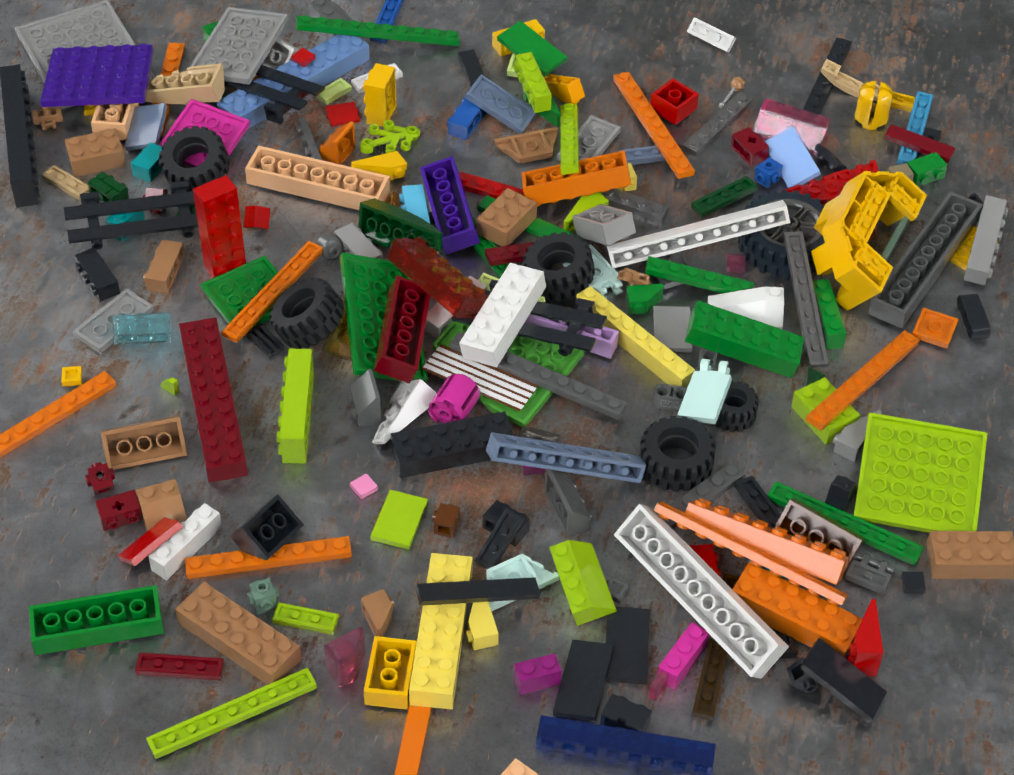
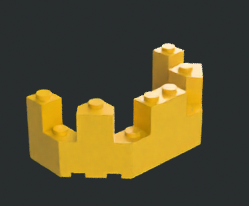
[811,171,927,311]

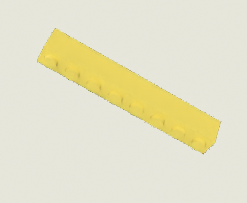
[576,286,696,388]

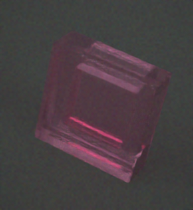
[726,254,745,273]
[648,671,668,701]

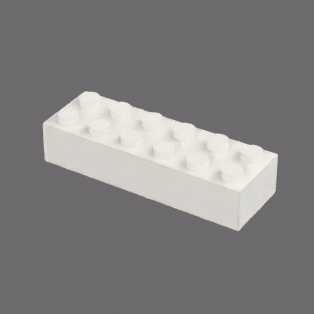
[459,263,546,368]

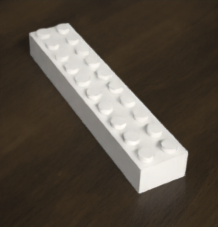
[614,504,789,679]

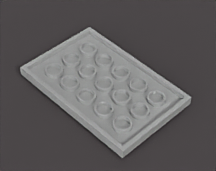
[190,7,289,84]

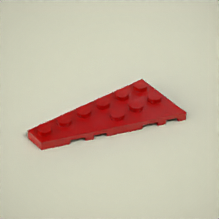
[780,159,879,205]

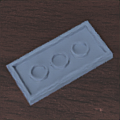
[464,74,536,134]

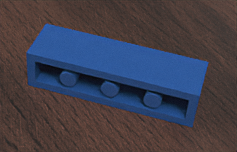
[447,98,487,140]

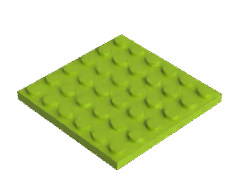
[854,412,987,533]

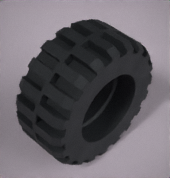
[159,126,230,192]
[522,232,595,301]
[270,278,344,349]
[639,416,716,492]

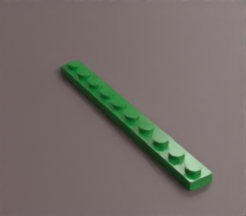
[296,15,460,46]

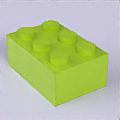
[791,377,860,445]

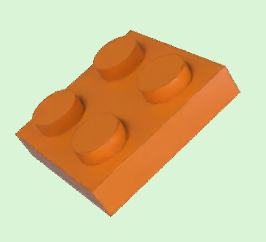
[912,308,959,349]

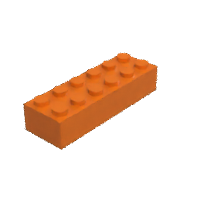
[522,150,632,207]
[732,562,863,657]

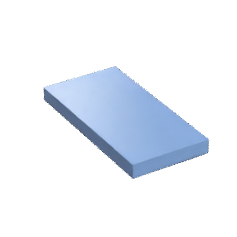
[765,126,821,188]

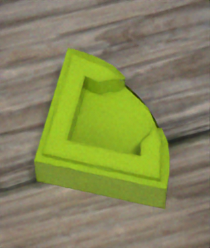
[161,377,180,396]

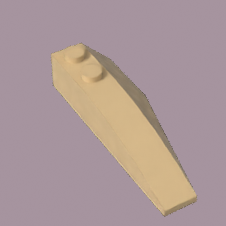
[145,63,225,104]

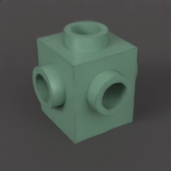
[247,578,279,614]

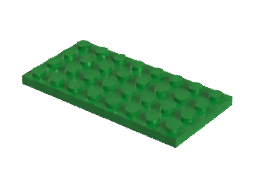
[339,253,428,383]

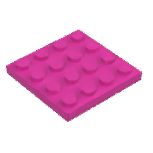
[159,99,250,167]

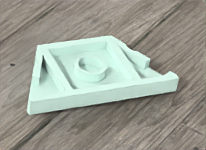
[486,554,559,612]

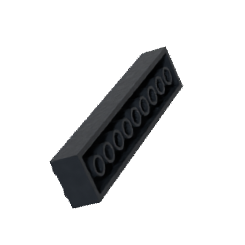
[0,64,40,208]

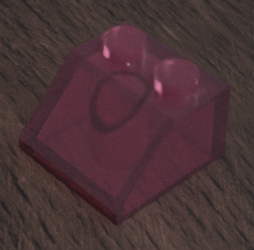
[324,627,366,687]

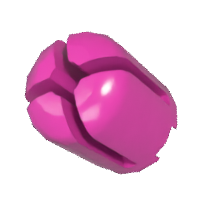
[428,374,480,423]

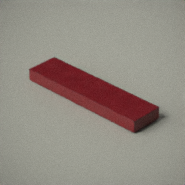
[884,124,955,163]
[135,652,224,681]

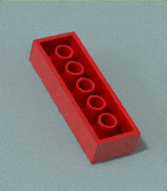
[193,175,246,278]

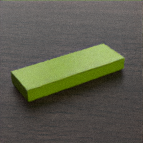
[272,602,339,635]

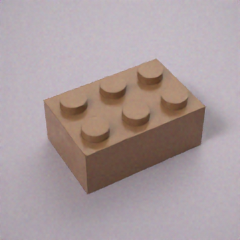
[64,128,126,177]
[477,188,537,246]

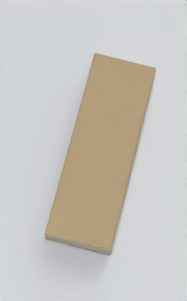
[42,165,89,201]

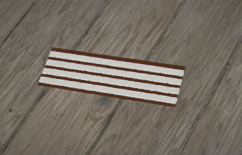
[422,344,538,411]

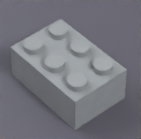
[572,204,636,246]

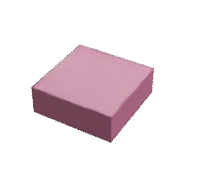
[350,474,378,500]

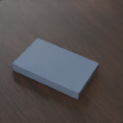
[125,103,168,151]

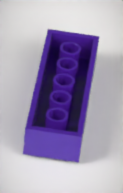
[420,156,480,255]

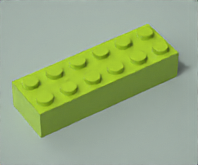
[277,349,314,464]

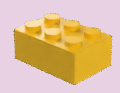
[363,63,397,127]
[364,636,417,710]

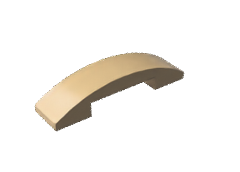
[820,59,880,101]

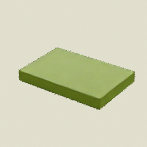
[370,490,428,550]

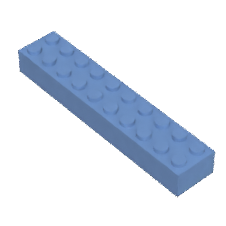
[217,34,370,129]

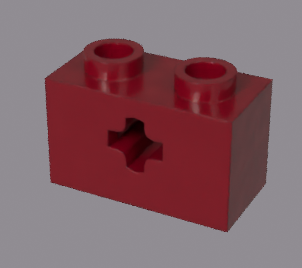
[731,127,769,167]
[95,489,143,531]

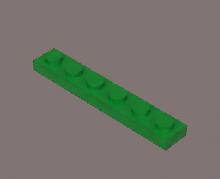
[645,256,754,293]

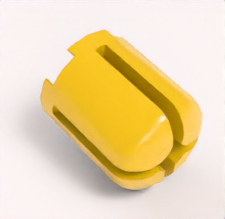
[854,81,893,130]

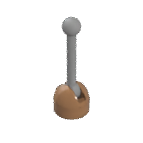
[719,77,745,108]

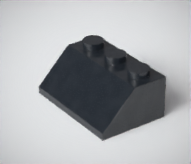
[230,494,304,560]

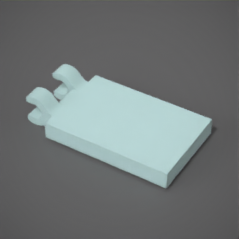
[562,245,623,299]
[677,359,732,424]

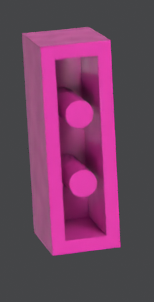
[657,622,710,691]

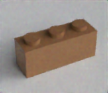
[143,239,185,294]

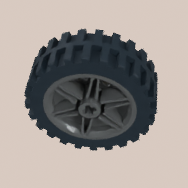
[738,190,825,279]

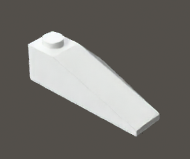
[708,286,784,329]
[372,379,436,445]

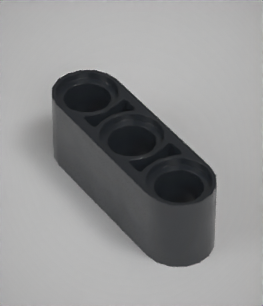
[957,294,991,339]

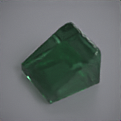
[806,367,826,386]

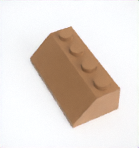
[101,415,187,470]

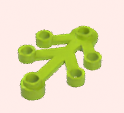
[360,120,420,154]

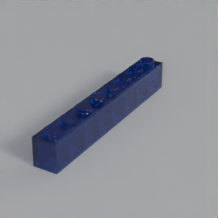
[536,715,716,775]

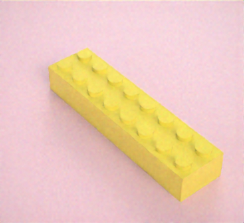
[409,553,473,709]

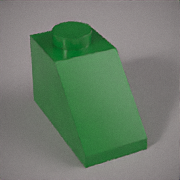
[626,284,664,315]

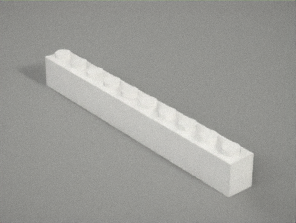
[607,200,790,269]

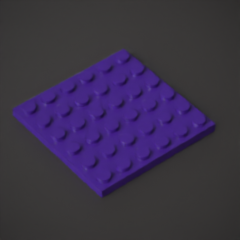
[40,44,154,107]

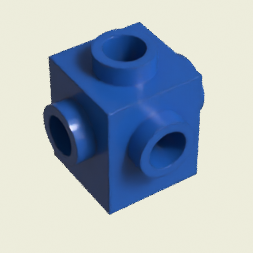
[754,157,783,188]

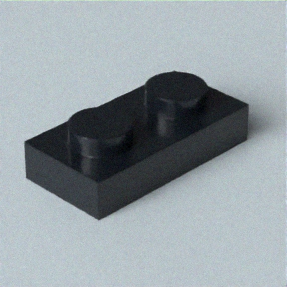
[814,143,847,172]

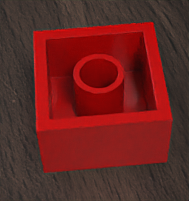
[650,78,699,125]

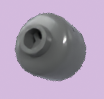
[316,233,343,260]

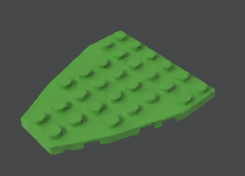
[433,321,584,429]

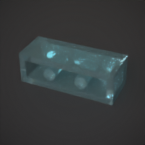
[112,312,172,345]

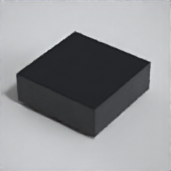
[901,571,926,593]

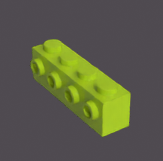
[513,52,552,113]

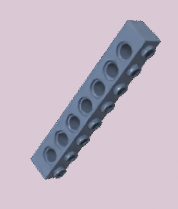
[486,432,646,483]

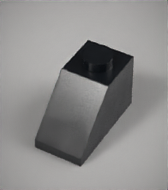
[825,475,857,511]

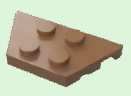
[494,127,558,164]

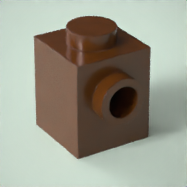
[432,503,460,538]

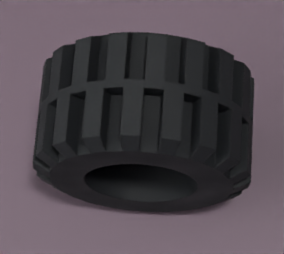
[715,381,759,432]

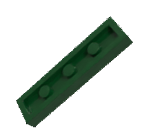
[691,176,758,218]

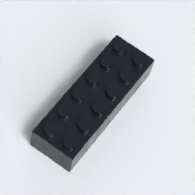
[391,411,514,478]

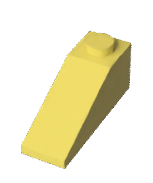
[465,602,499,650]

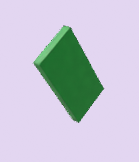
[497,21,567,77]

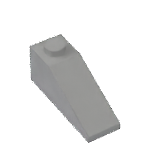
[833,410,882,462]

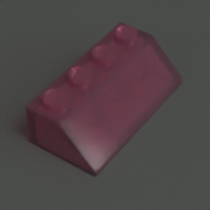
[753,98,830,155]

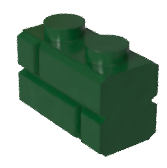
[88,172,129,202]

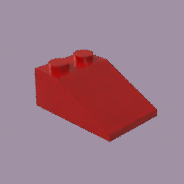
[846,599,883,677]

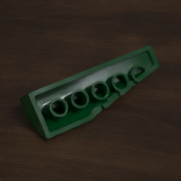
[358,198,443,251]

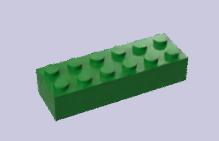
[684,300,804,378]
[29,585,164,655]

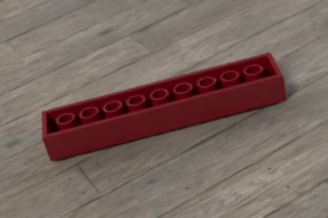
[179,317,248,483]

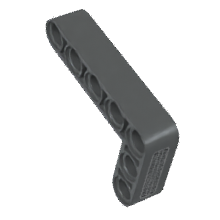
[653,347,718,412]

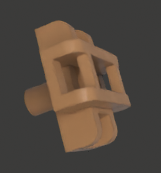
[32,106,63,131]
[617,267,651,286]

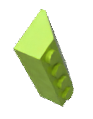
[549,540,617,626]

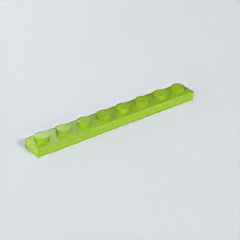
[561,103,579,175]
[146,667,317,759]

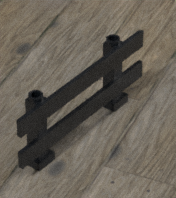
[224,65,325,124]
[63,181,198,250]
[451,279,607,357]

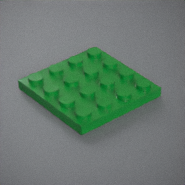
[200,255,291,328]

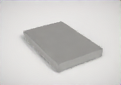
[653,306,692,353]

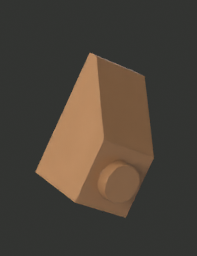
[361,589,395,637]

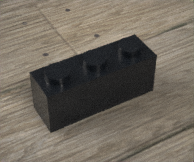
[74,247,120,302]

